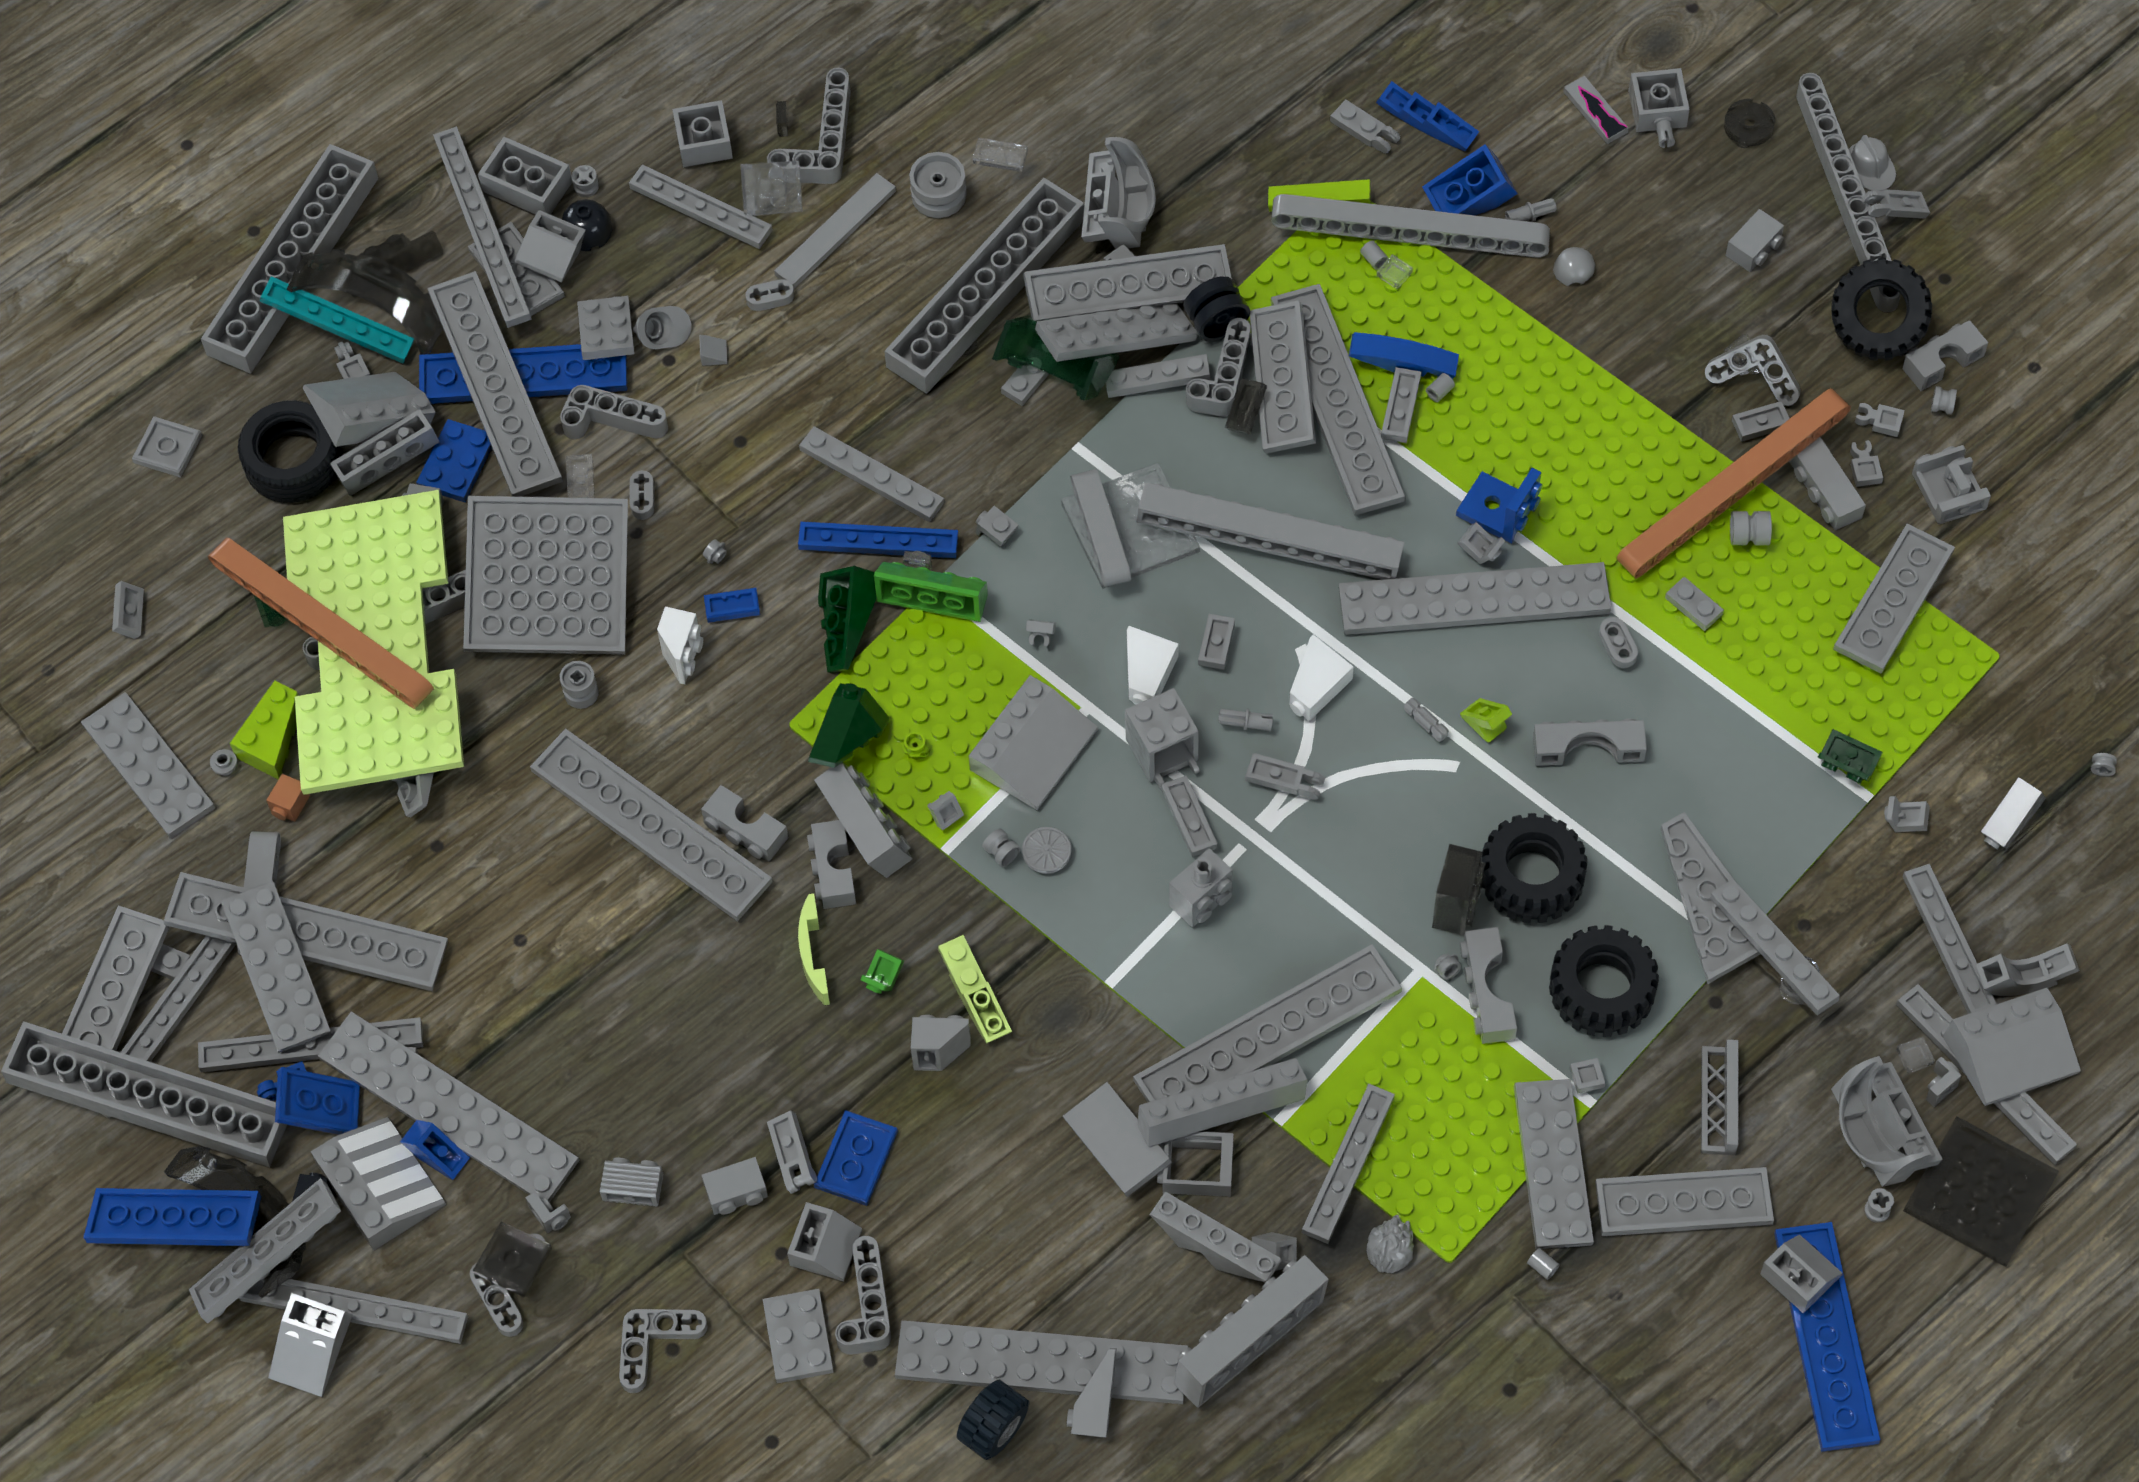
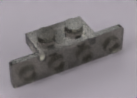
[343,231,443,298]

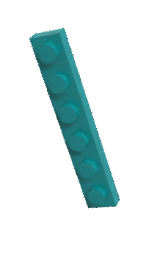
[260,276,414,364]

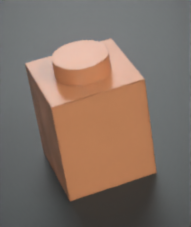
[266,774,310,822]

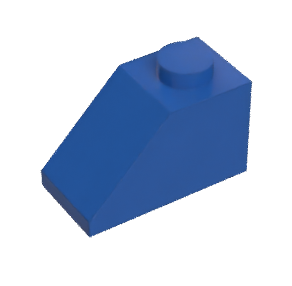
[400,1120,470,1180]

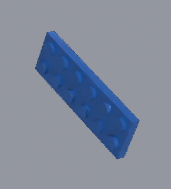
[83,1188,261,1246]

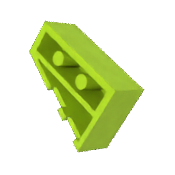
[230,680,299,780]

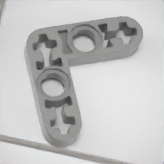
[1705,335,1801,406]
[470,1234,548,1337]
[619,1309,708,1393]

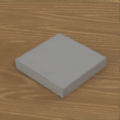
[132,416,202,478]

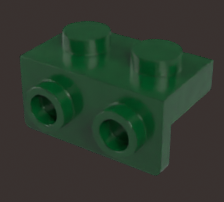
[1818,729,1883,784]

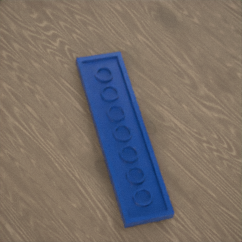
[419,344,627,404]
[1774,1222,1880,1452]

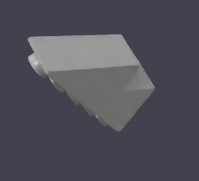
[1150,1192,1282,1283]

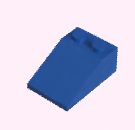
[1422,144,1518,216]

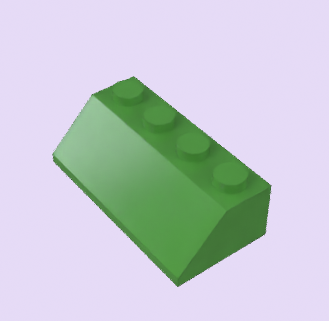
[874,562,988,622]

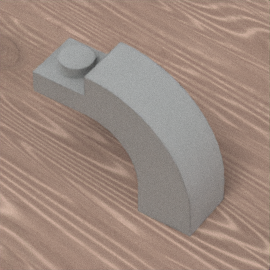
[1976,943,2080,996]

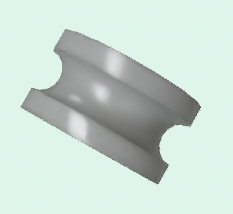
[2091,753,2117,777]

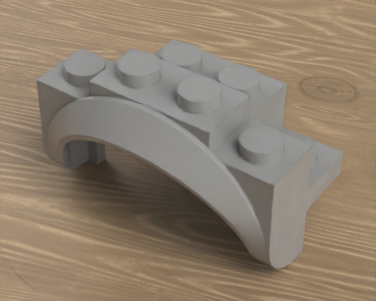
[1081,137,1156,249]
[1831,1056,1943,1187]

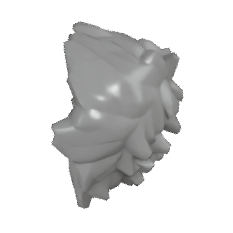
[1367,1215,1414,1273]

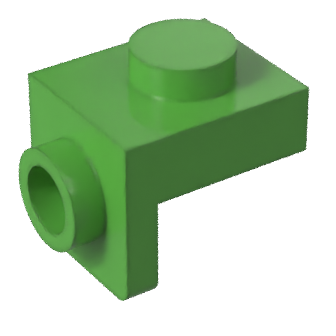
[860,949,904,994]

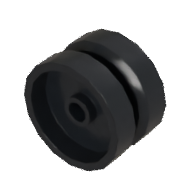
[1183,276,1250,341]

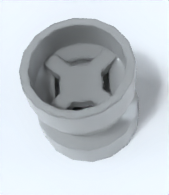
[982,828,1021,867]

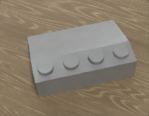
[303,372,436,447]
[969,675,1098,810]
[1943,988,2081,1106]

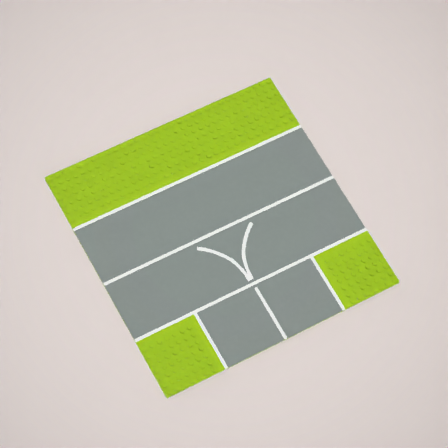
[789,200,1999,1263]

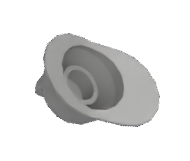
[1849,135,1896,191]
[632,306,692,349]

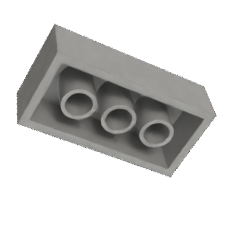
[814,762,913,878]

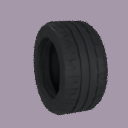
[238,400,342,503]

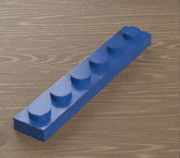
[798,522,958,558]

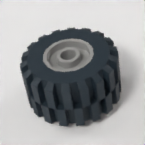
[956,1380,1029,1460]

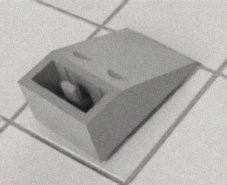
[268,1293,353,1397]

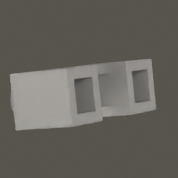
[1902,320,1988,391]
[701,785,788,862]
[807,820,856,909]

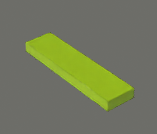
[1268,179,1371,212]

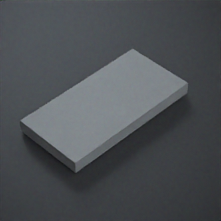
[468,222,565,316]
[1063,1082,1172,1197]

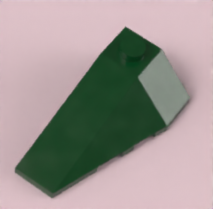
[818,566,876,673]
[808,683,889,768]

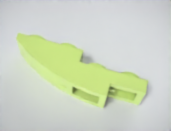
[938,935,1012,1044]

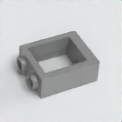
[1157,1132,1233,1197]

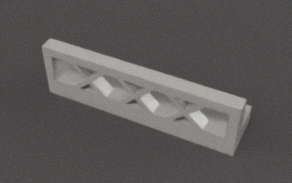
[1701,1040,1738,1155]

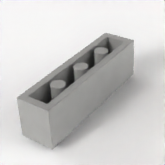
[1789,437,1866,531]

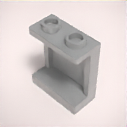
[1912,445,1991,525]

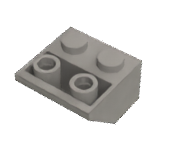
[515,210,586,282]
[911,1015,971,1071]
[787,1202,862,1281]
[1760,1234,1843,1313]

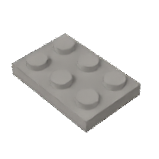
[577,296,634,360]
[763,1289,834,1383]

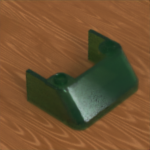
[992,315,1120,401]

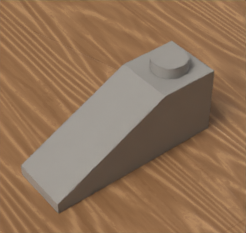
[1067,1348,1117,1438]

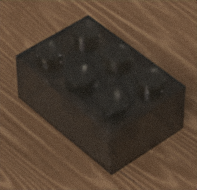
[1432,844,1486,936]

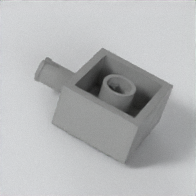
[1628,68,1690,148]
[1169,848,1232,928]

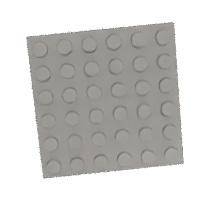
[463,496,628,654]

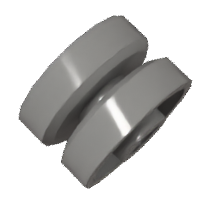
[909,152,967,218]

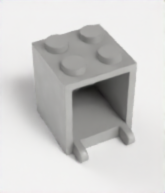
[1125,688,1200,789]

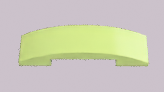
[798,894,830,1005]

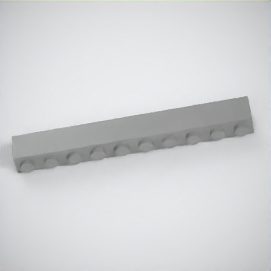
[1136,482,1404,580]

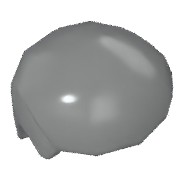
[1553,247,1595,286]

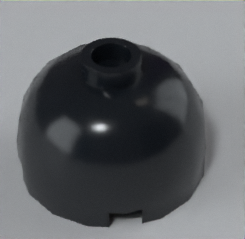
[562,199,613,252]

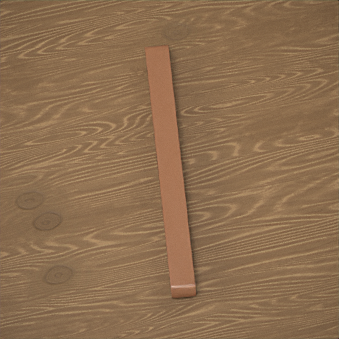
[1617,388,1851,578]
[208,537,434,709]

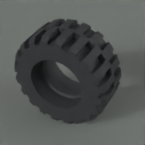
[1831,258,1932,361]
[1480,813,1587,923]
[1549,925,1659,1037]

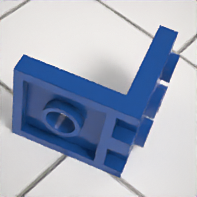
[1456,468,1543,544]

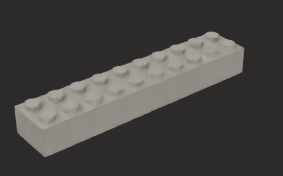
[201,144,378,374]
[884,177,1084,394]
[1,1021,287,1168]

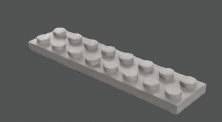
[1023,244,1232,324]

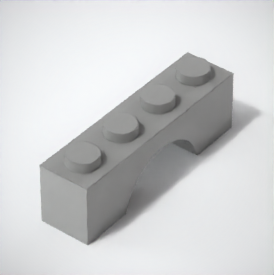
[1533,718,1647,766]
[1460,927,1517,1044]

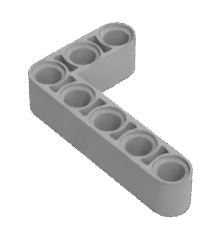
[767,68,850,184]

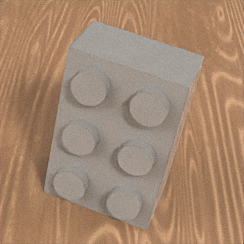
[478,137,573,215]

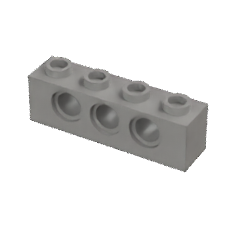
[330,409,439,496]

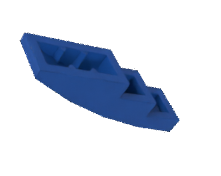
[1376,81,1479,151]
[1349,332,1459,379]

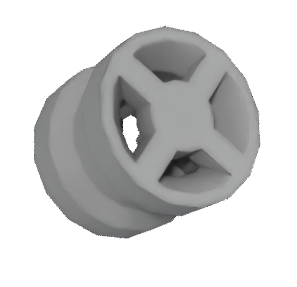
[571,165,599,197]
[1931,386,1957,415]

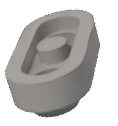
[1599,617,1638,668]

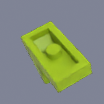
[1460,698,1512,742]

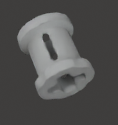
[1864,1188,1894,1222]

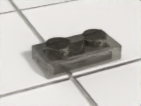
[1225,379,1267,435]

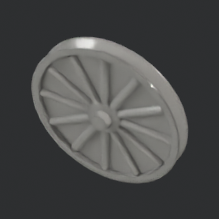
[1022,827,1071,874]

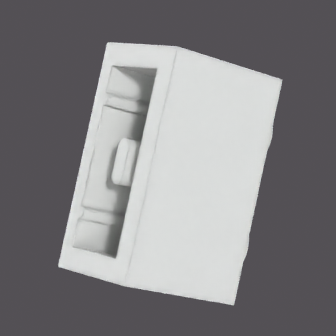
[657,607,703,684]

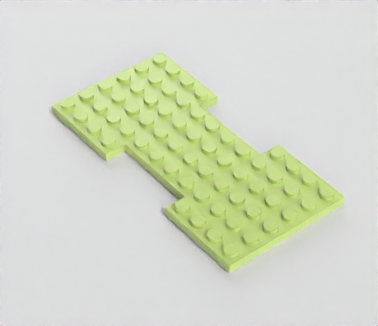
[283,490,464,795]

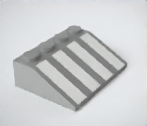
[311,1117,446,1251]

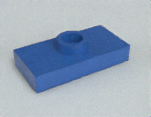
[704,588,760,623]

